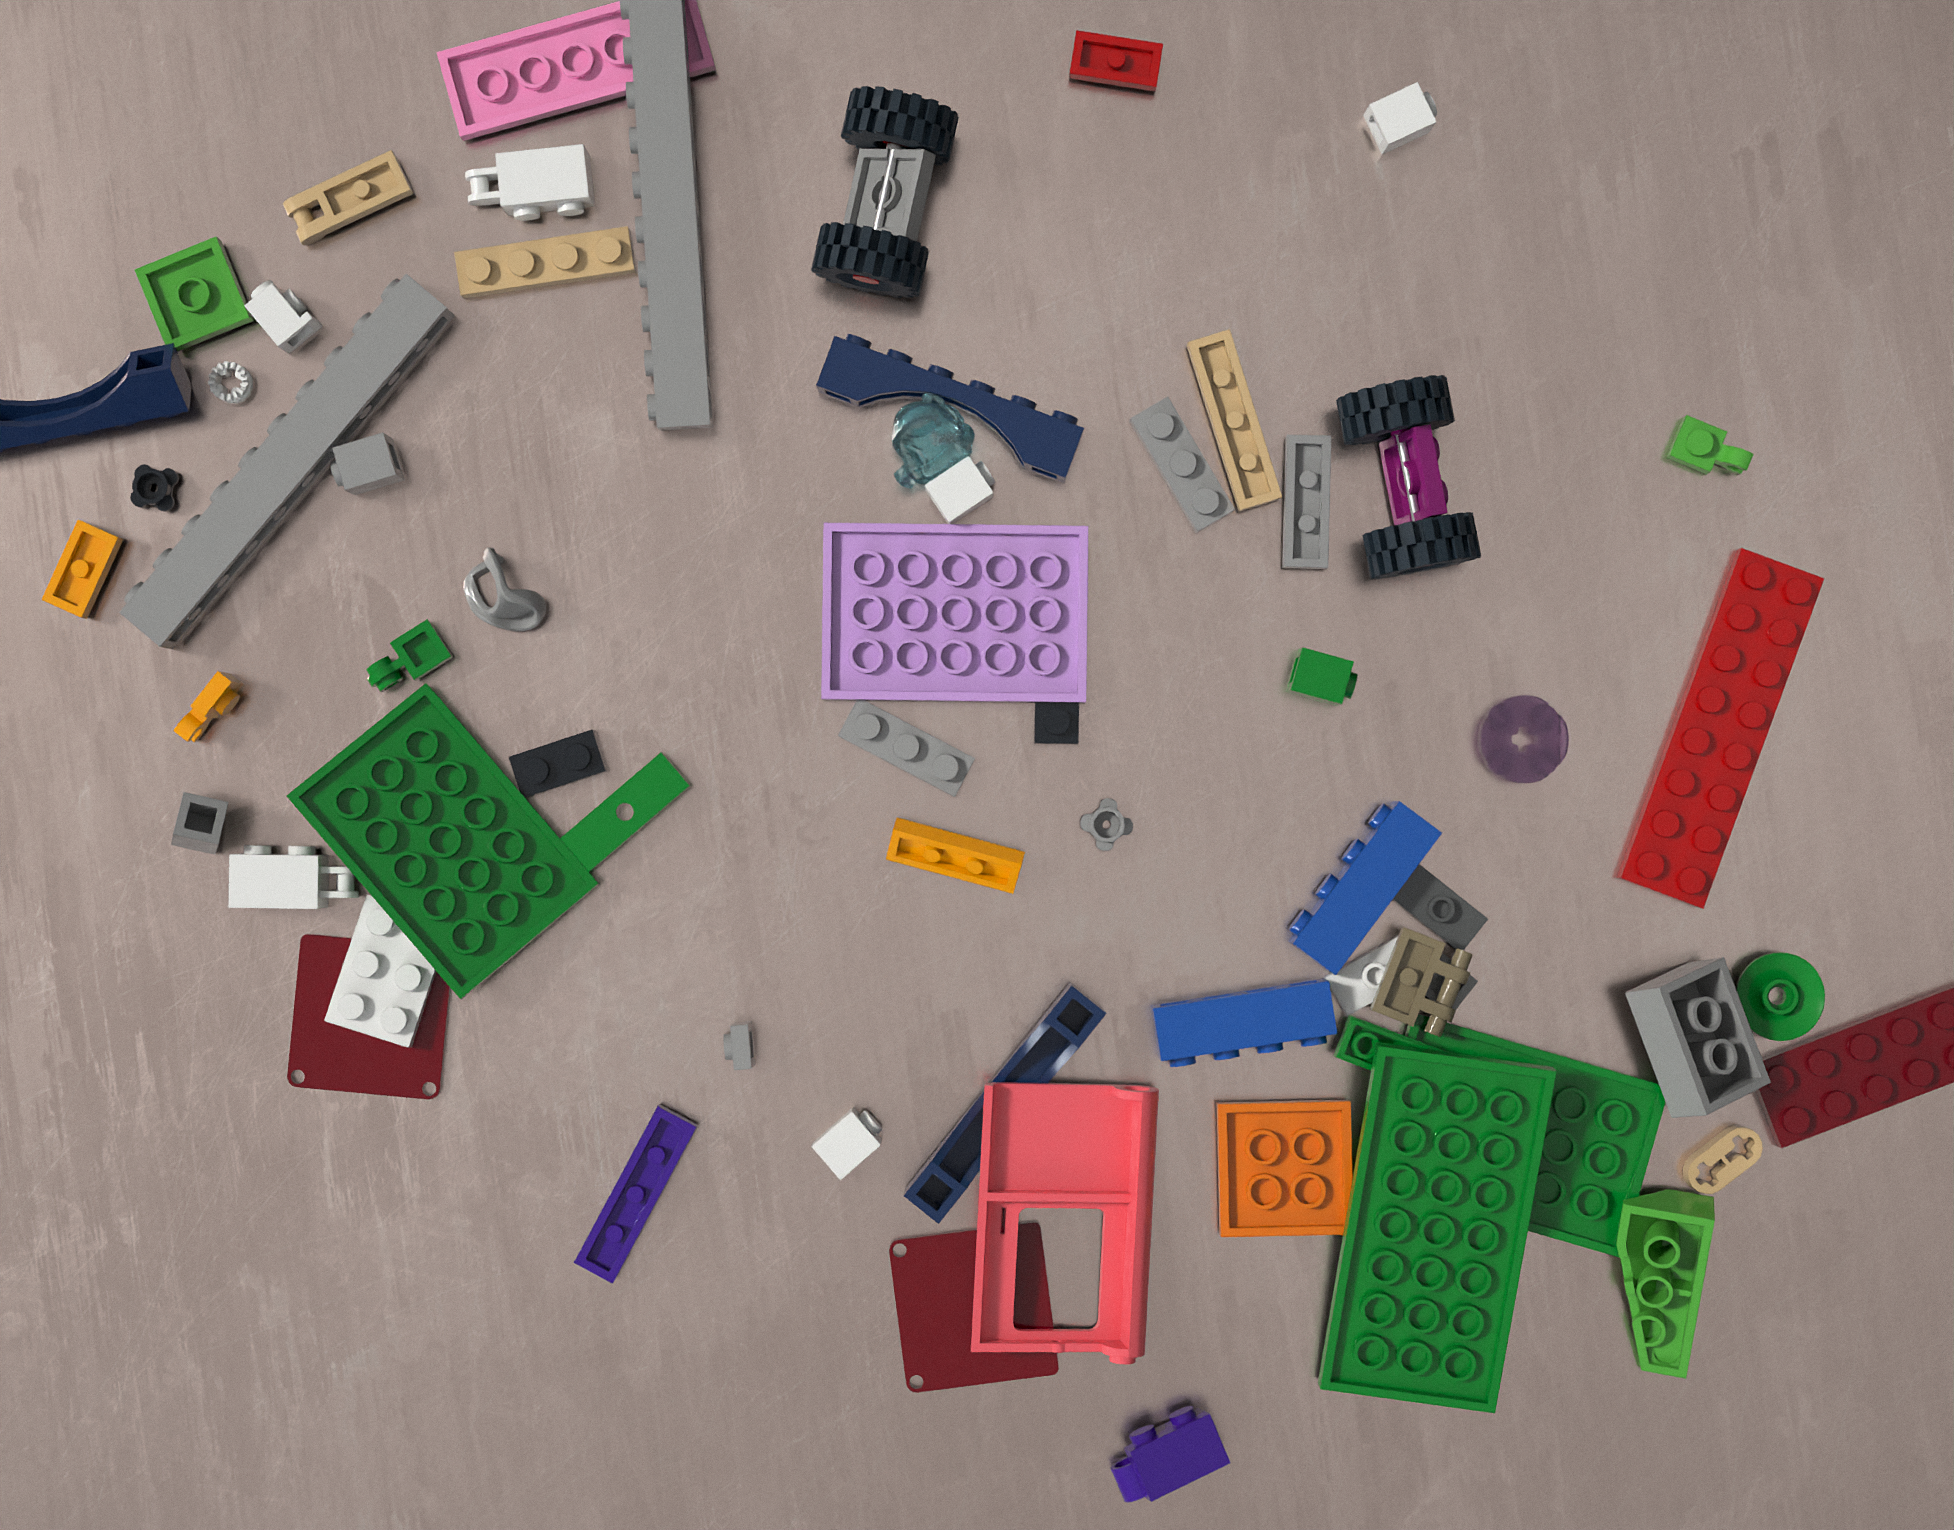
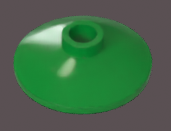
[1736,952,1825,1041]

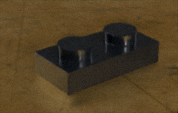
[509,729,608,798]

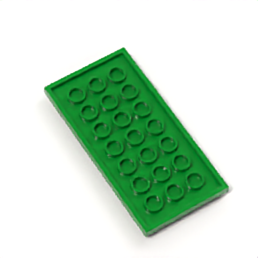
[1318,1042,1557,1413]

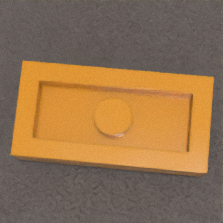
[41,520,123,619]

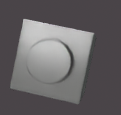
[330,433,405,495]
[171,792,229,855]

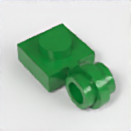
[366,619,453,692]

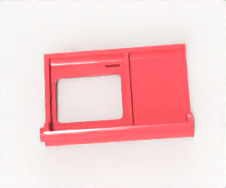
[971,1082,1159,1365]

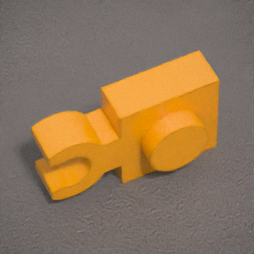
[173,671,243,742]

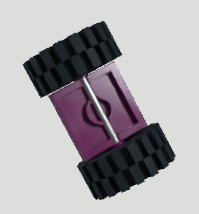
[1336,375,1481,579]

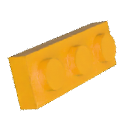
[886,818,1025,894]

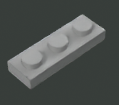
[1129,396,1235,533]
[1282,434,1331,569]
[838,700,975,797]

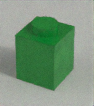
[1286,647,1358,706]

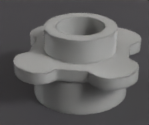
[1080,798,1133,851]

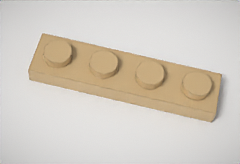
[454,226,636,298]
[1186,329,1282,512]

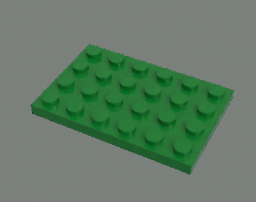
[286,683,599,1000]
[1405,1014,1666,1257]

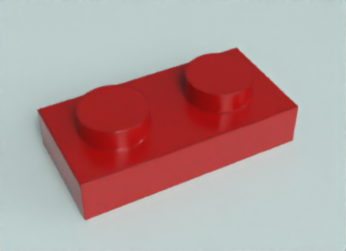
[1069,30,1163,91]

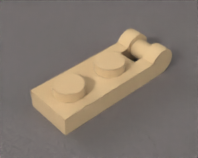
[283,150,414,245]

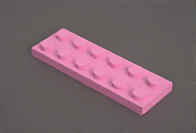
[436,0,716,141]

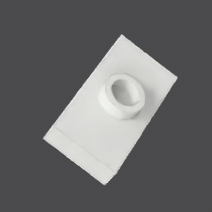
[1324,934,1399,1016]

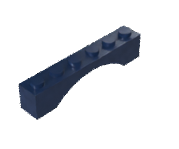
[816,334,1084,483]
[0,343,192,452]
[904,983,1107,1224]

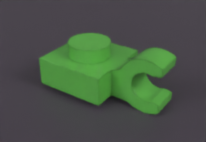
[1666,415,1754,475]

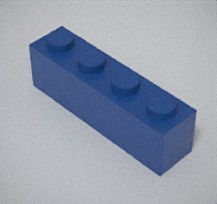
[1288,801,1442,975]
[1150,978,1337,1067]

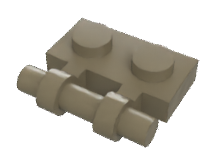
[1370,927,1473,1037]

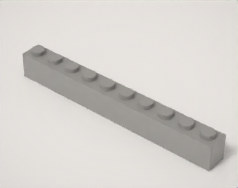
[620,0,713,431]
[119,274,455,649]

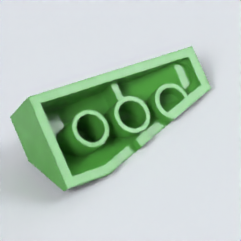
[1616,1189,1715,1379]

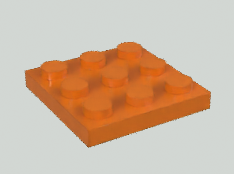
[1216,1100,1353,1237]

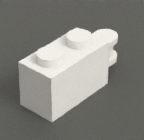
[465,144,595,221]
[228,845,359,909]

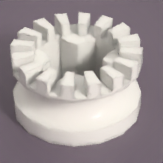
[208,361,253,403]

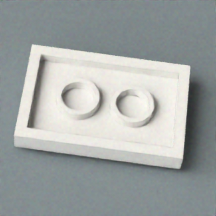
[324,894,436,1048]

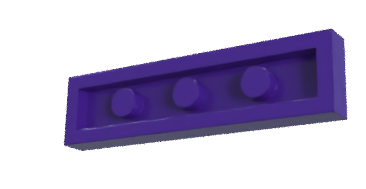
[574,1104,698,1284]

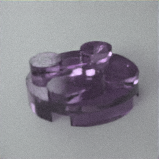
[1477,695,1569,784]

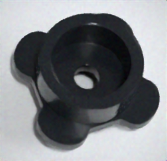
[130,464,179,512]

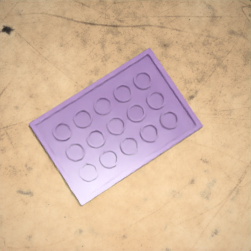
[821,523,1088,703]

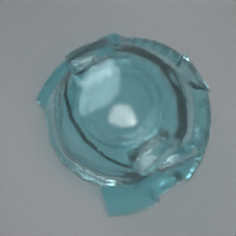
[891,393,975,489]

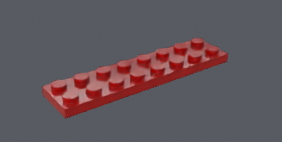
[1617,548,1824,909]

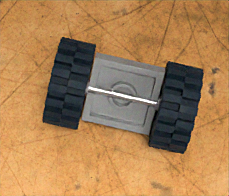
[811,86,959,298]

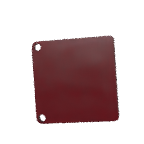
[287,934,451,1099]
[889,1221,1059,1393]

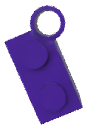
[1110,1406,1230,1502]

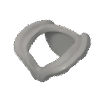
[463,547,546,631]

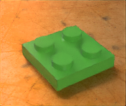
[135,236,254,352]

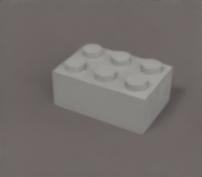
[1625,957,1771,1118]

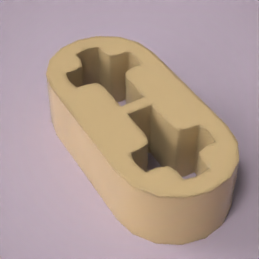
[1683,1125,1763,1194]

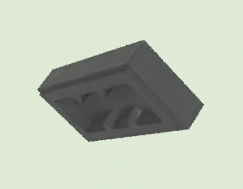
[1393,864,1488,951]

